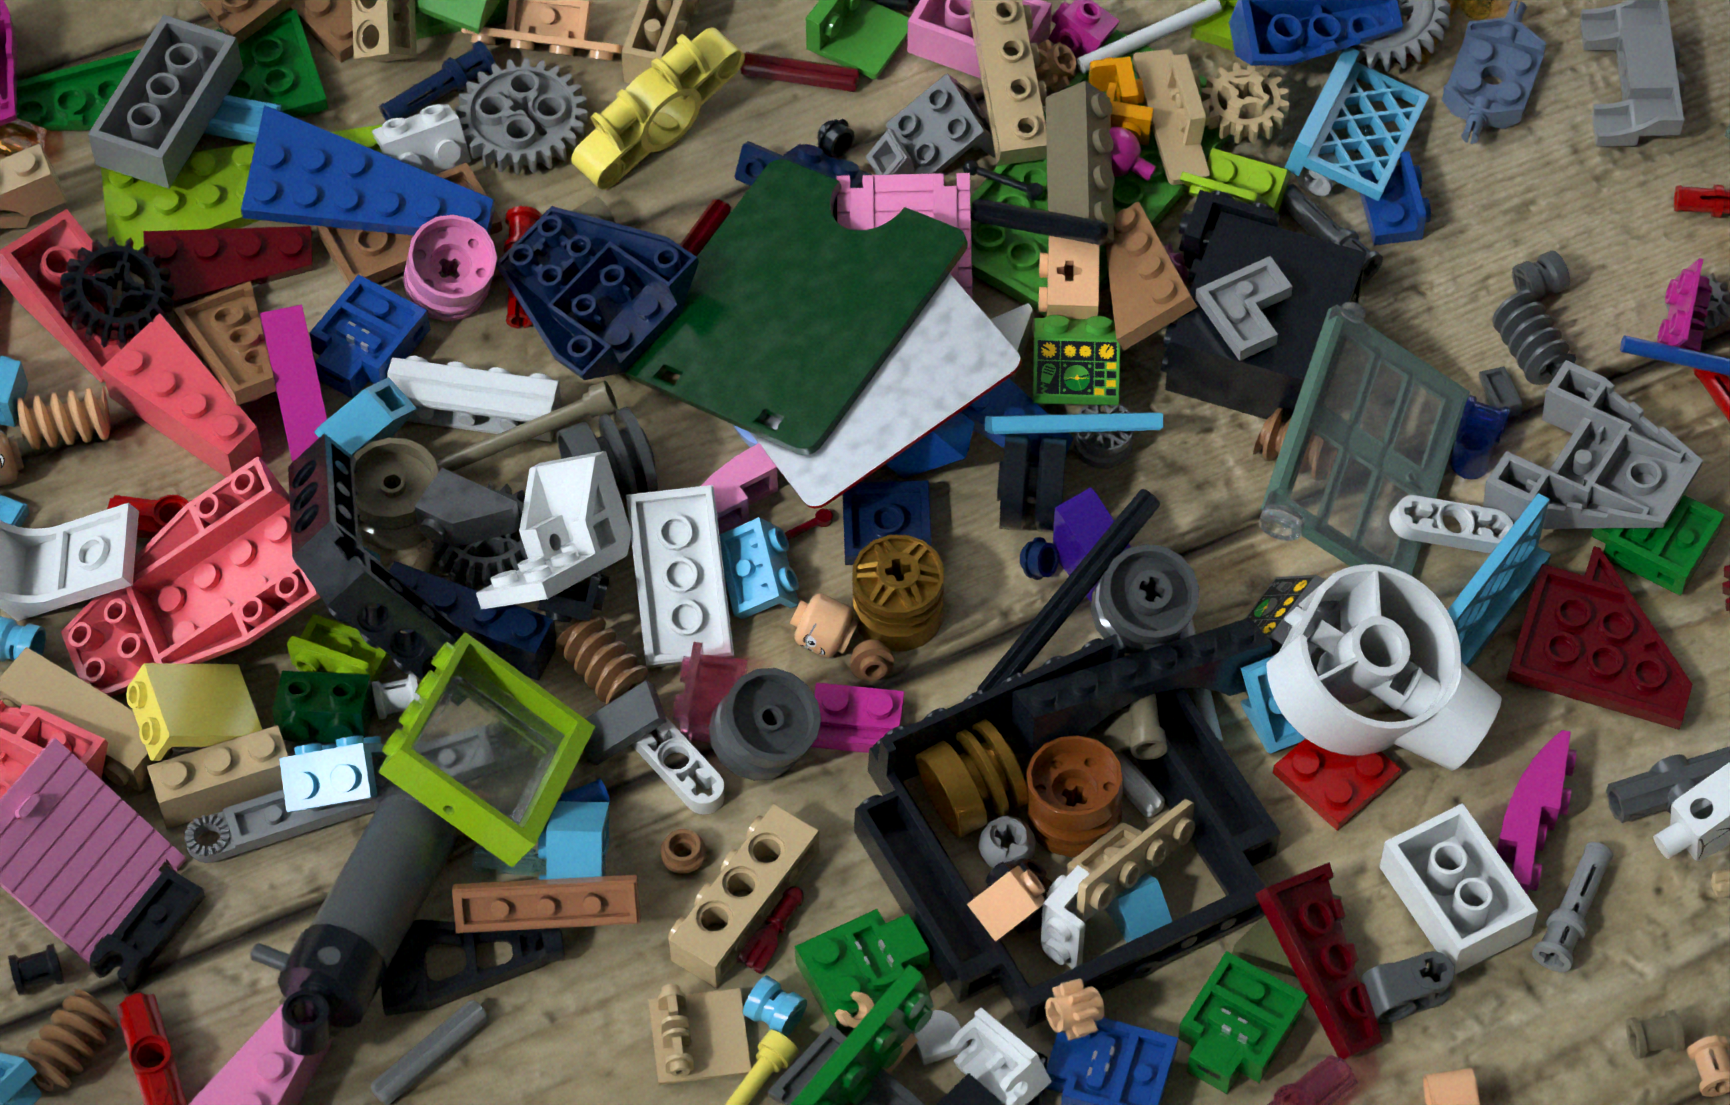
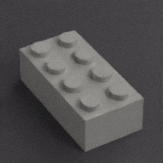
[88,15,243,189]

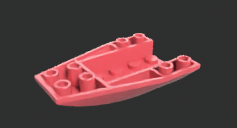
[61,456,321,698]

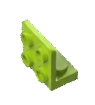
[1179,148,1292,213]

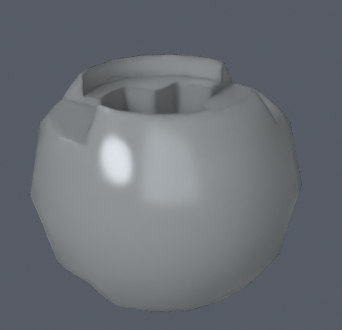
[979,816,1037,868]

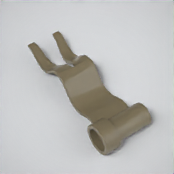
[1005,694,1167,780]

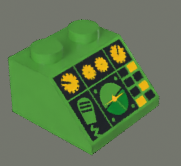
[1033,315,1120,405]

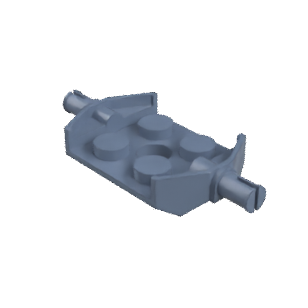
[1442,0,1547,144]

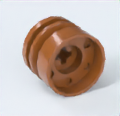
[1027,735,1123,858]

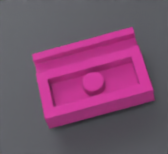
[810,682,904,753]

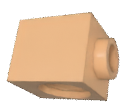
[967,865,1045,942]

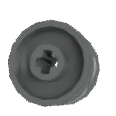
[1091,544,1199,654]
[709,668,821,781]

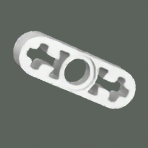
[1389,495,1514,553]
[631,716,725,814]

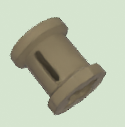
[1626,1010,1685,1059]

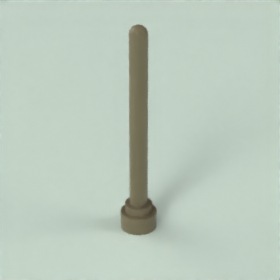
[435,380,618,472]

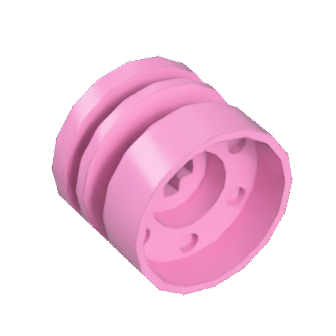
[403,215,497,321]

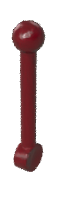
[784,508,832,540]

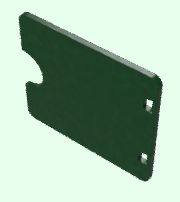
[624,159,968,455]

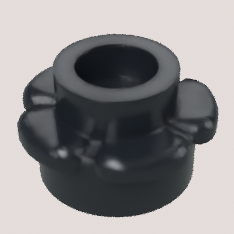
[817,119,855,157]

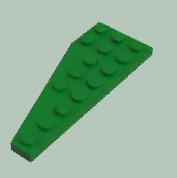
[0,9,328,131]

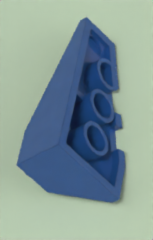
[1229,0,1403,66]

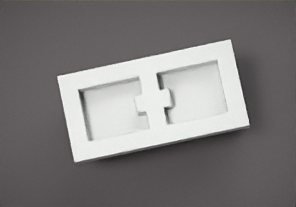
[950,1008,1052,1105]

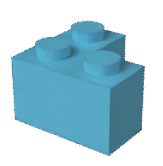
[538,801,609,880]

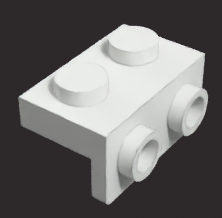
[372,104,471,174]
[1040,865,1090,969]

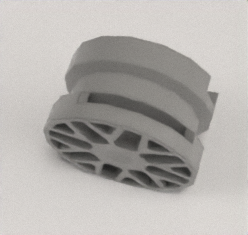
[1074,404,1134,469]

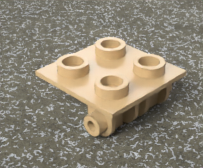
[648,984,751,1085]

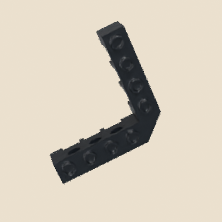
[288,433,490,708]

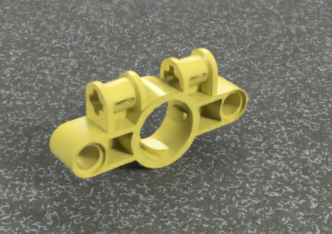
[571,27,745,190]

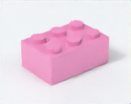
[907,0,1052,79]

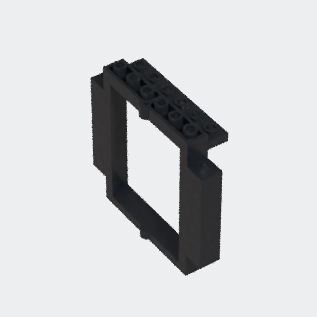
[854,633,1281,1029]

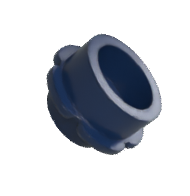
[1020,537,1059,580]

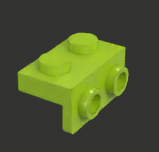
[287,613,391,690]

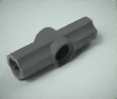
[1606,746,1730,823]

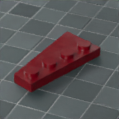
[143,226,313,305]
[1255,862,1383,1062]

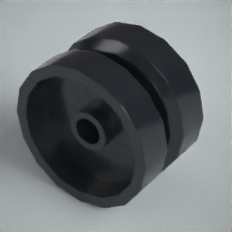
[997,434,1067,533]

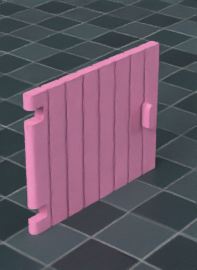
[837,173,972,298]
[0,738,187,966]

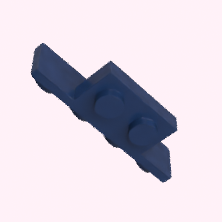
[735,141,872,222]

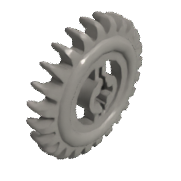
[1338,0,1451,72]

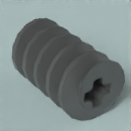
[1492,290,1576,385]

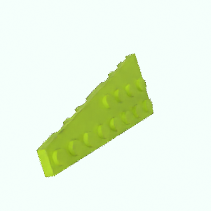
[101,124,383,270]

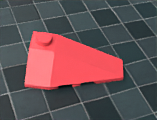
[0,209,130,383]

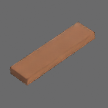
[452,875,641,933]

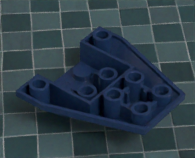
[496,206,699,380]

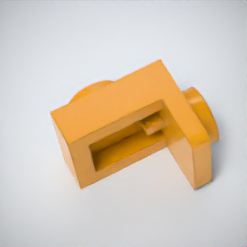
[1089,57,1144,105]
[1106,82,1154,146]

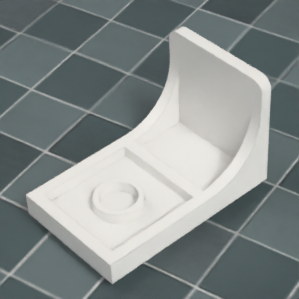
[0,503,139,621]

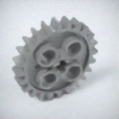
[455,58,588,174]

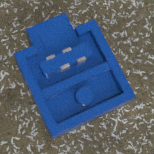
[309,274,431,399]
[1045,1017,1178,1105]

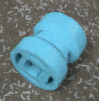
[0,616,46,662]
[743,975,807,1037]

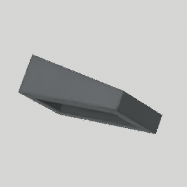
[1479,366,1523,420]

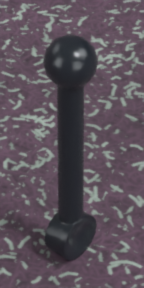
[963,160,1043,201]

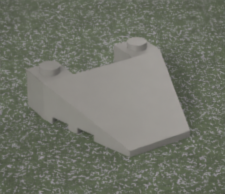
[1483,360,1703,529]

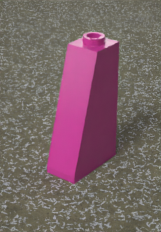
[260,304,327,462]

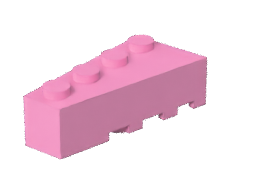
[189,1004,331,1105]

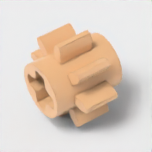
[1035,39,1076,93]
[1046,978,1104,1040]

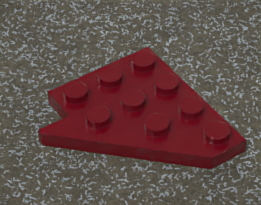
[1506,546,1693,730]

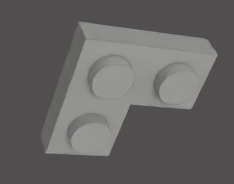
[1195,256,1293,361]

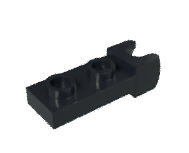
[89,867,205,994]

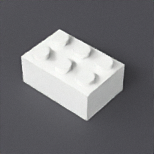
[1380,803,1538,975]

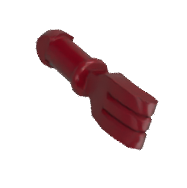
[737,886,804,974]

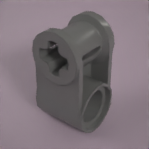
[1360,951,1455,1024]

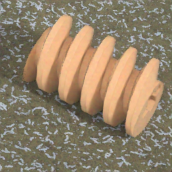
[17,386,111,450]

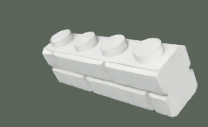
[387,356,562,442]

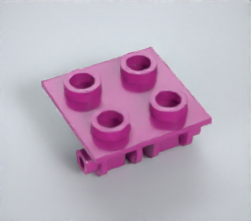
[1657,258,1713,352]

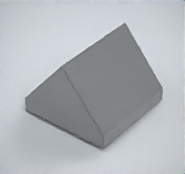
[866,128,916,175]

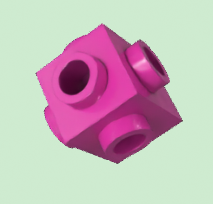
[1048,0,1120,59]

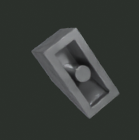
[414,468,520,547]

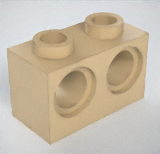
[351,0,417,62]

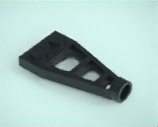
[381,919,565,1016]

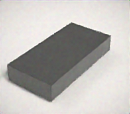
[584,681,667,766]

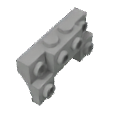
[1580,0,1684,146]

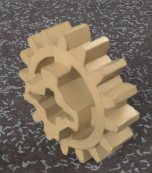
[1201,63,1290,144]

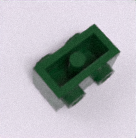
[272,670,375,743]

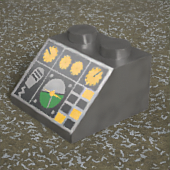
[1245,575,1341,671]

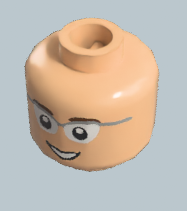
[789,593,858,658]

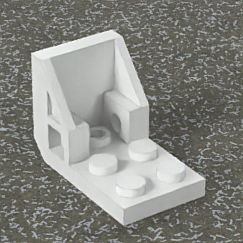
[476,451,632,609]

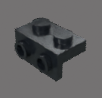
[538,569,610,622]

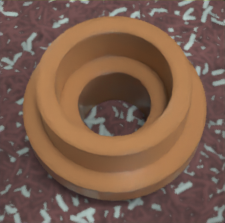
[850,640,894,681]
[660,829,706,874]

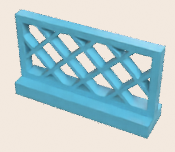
[1284,47,1429,201]
[1447,493,1551,668]

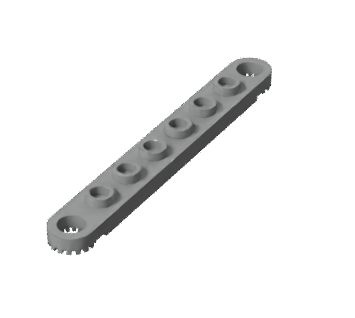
[184,719,534,863]

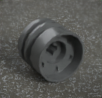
[556,407,658,497]

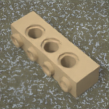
[668,804,820,988]

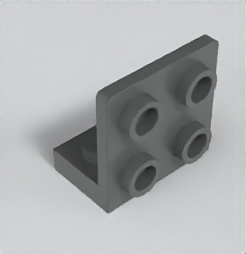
[886,73,995,174]

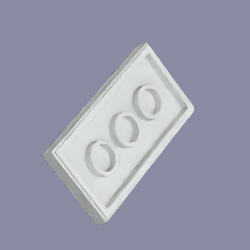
[626,485,734,668]

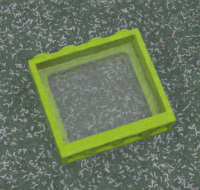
[378,632,596,867]

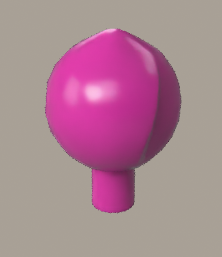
[1109,127,1156,181]

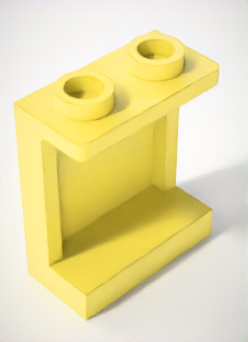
[126,663,263,761]

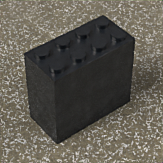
[1161,211,1367,423]

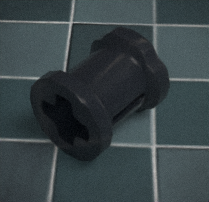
[8,943,64,996]

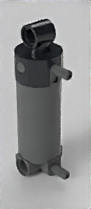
[251,780,458,1056]

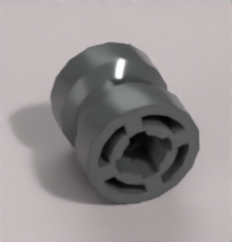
[1512,250,1570,301]

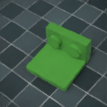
[806,0,909,79]

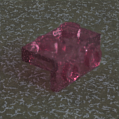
[673,642,748,742]

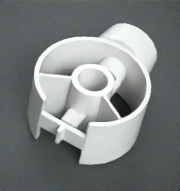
[1267,564,1502,771]

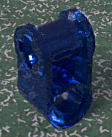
[1450,395,1511,480]

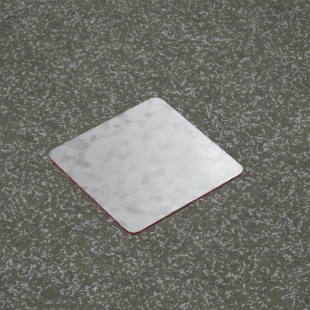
[750,273,1022,509]

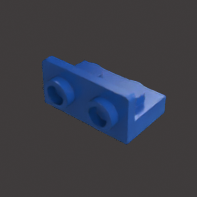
[1359,151,1431,246]

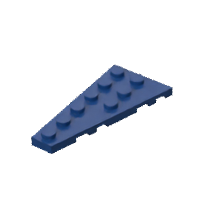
[241,105,495,236]

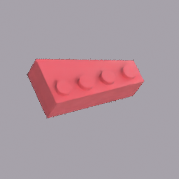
[101,313,263,477]

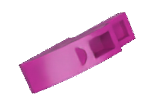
[1496,730,1577,895]

